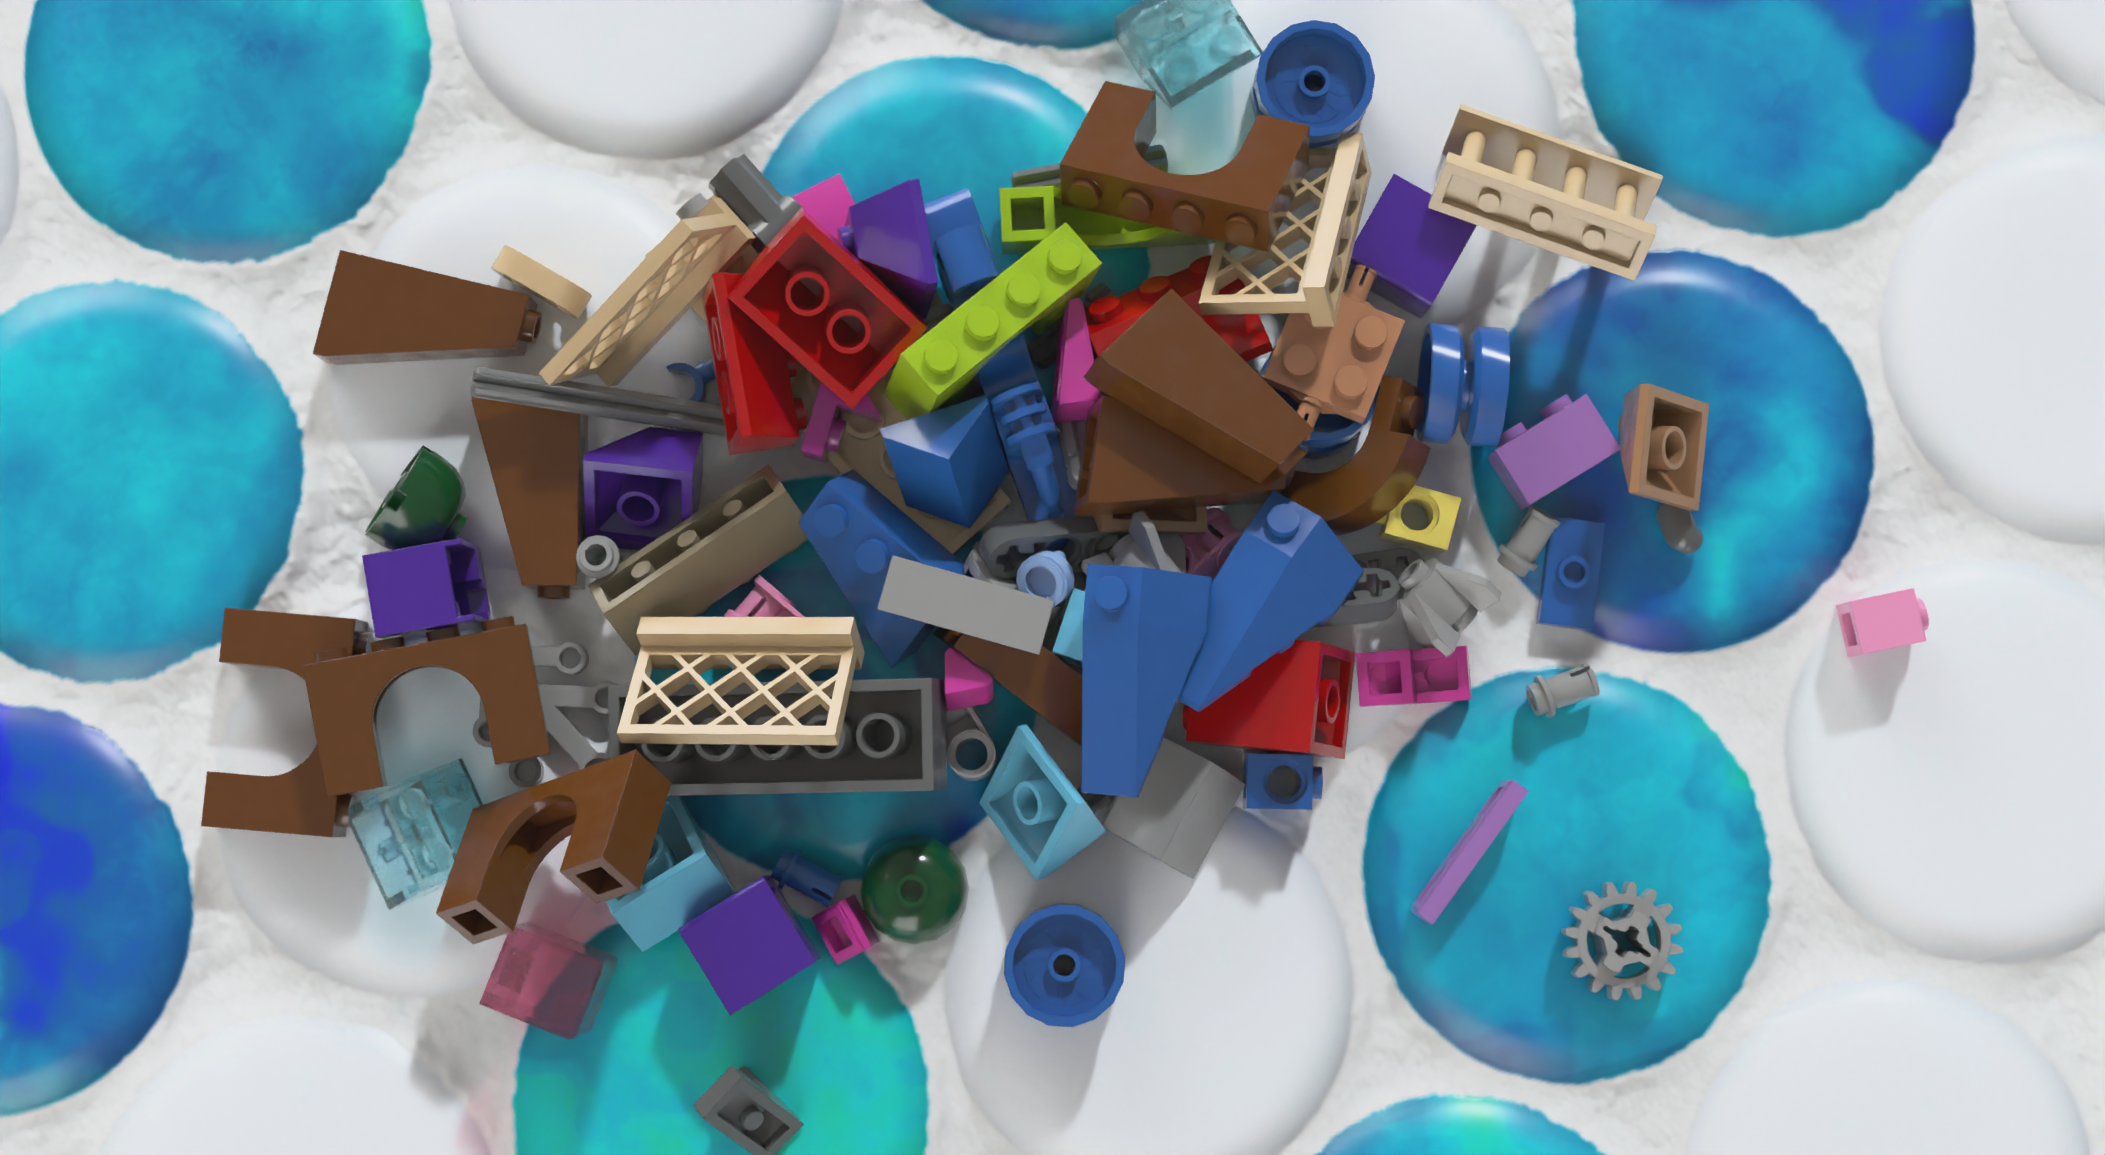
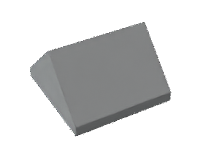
[1101,737,1245,879]

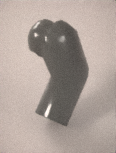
[1656,483,1703,554]

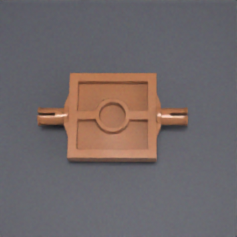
[1263,265,1405,441]

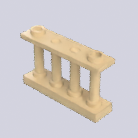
[1428,104,1663,281]

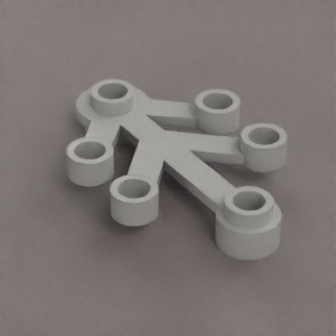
[473,631,618,787]

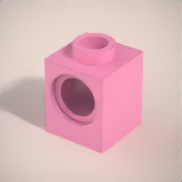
[1836,588,1929,657]

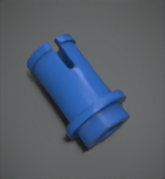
[770,848,843,908]

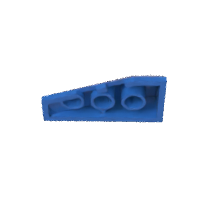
[1179,491,1364,712]
[1081,564,1212,798]

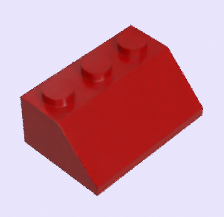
[728,207,927,409]
[1084,255,1273,362]
[702,272,806,456]

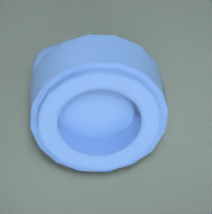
[1016,551,1074,607]

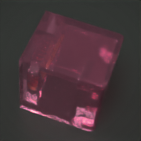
[479,922,618,1040]

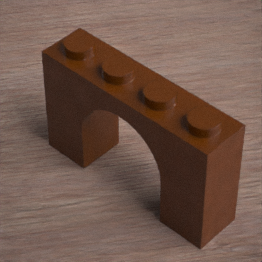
[1060,81,1310,252]
[201,608,374,837]
[302,616,552,797]
[436,750,671,944]

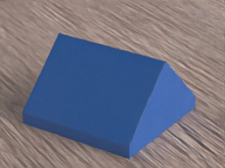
[880,395,1009,528]

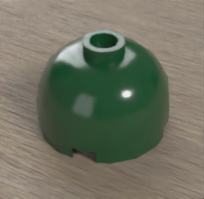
[365,445,468,550]
[860,835,969,944]

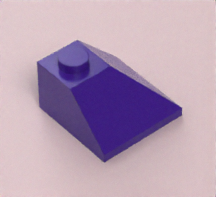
[838,179,938,320]
[583,427,703,550]

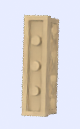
[1199,133,1372,327]
[539,198,757,387]
[617,617,865,745]

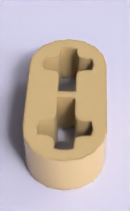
[491,245,592,319]

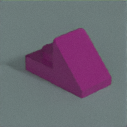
[801,382,882,463]

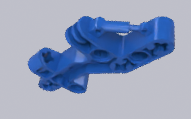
[924,188,1079,552]

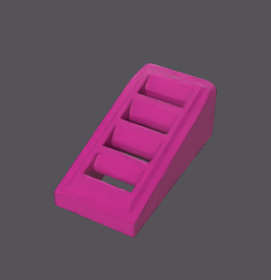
[1051,298,1101,423]

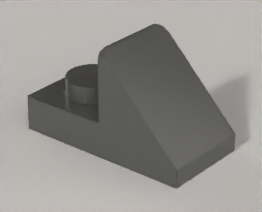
[693,1065,804,1155]

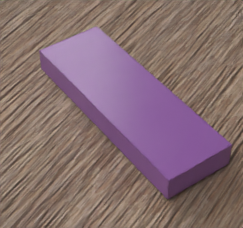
[1410,780,1529,924]

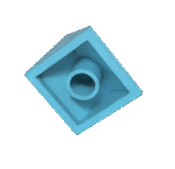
[979,724,1107,880]

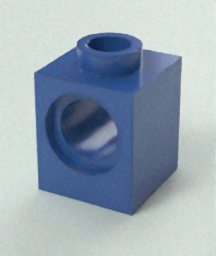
[1243,753,1323,810]

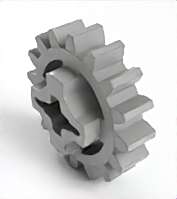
[1561,881,1683,1000]

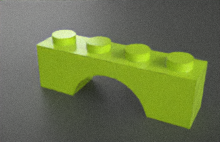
[999,186,1216,255]

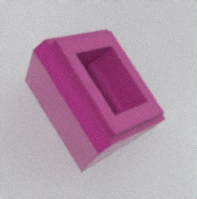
[945,647,994,711]
[812,894,880,965]

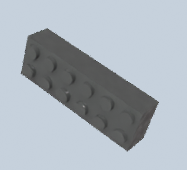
[608,678,947,796]

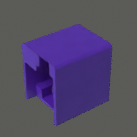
[1347,174,1477,319]
[362,538,492,641]
[678,874,821,1016]

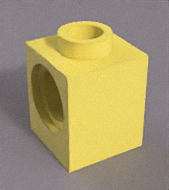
[1375,485,1461,555]

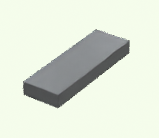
[877,555,1054,655]

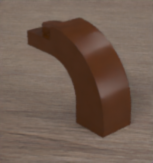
[1280,375,1431,536]

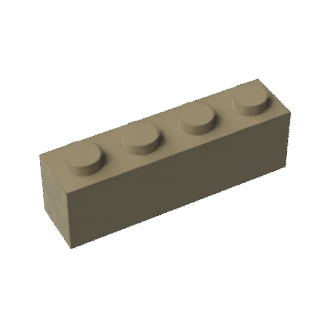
[588,464,808,656]

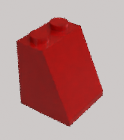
[1182,640,1355,759]

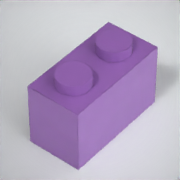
[1487,394,1621,511]

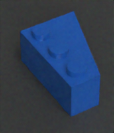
[798,469,973,669]

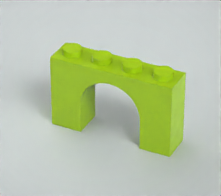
[884,222,1102,420]

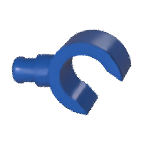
[666,358,716,402]

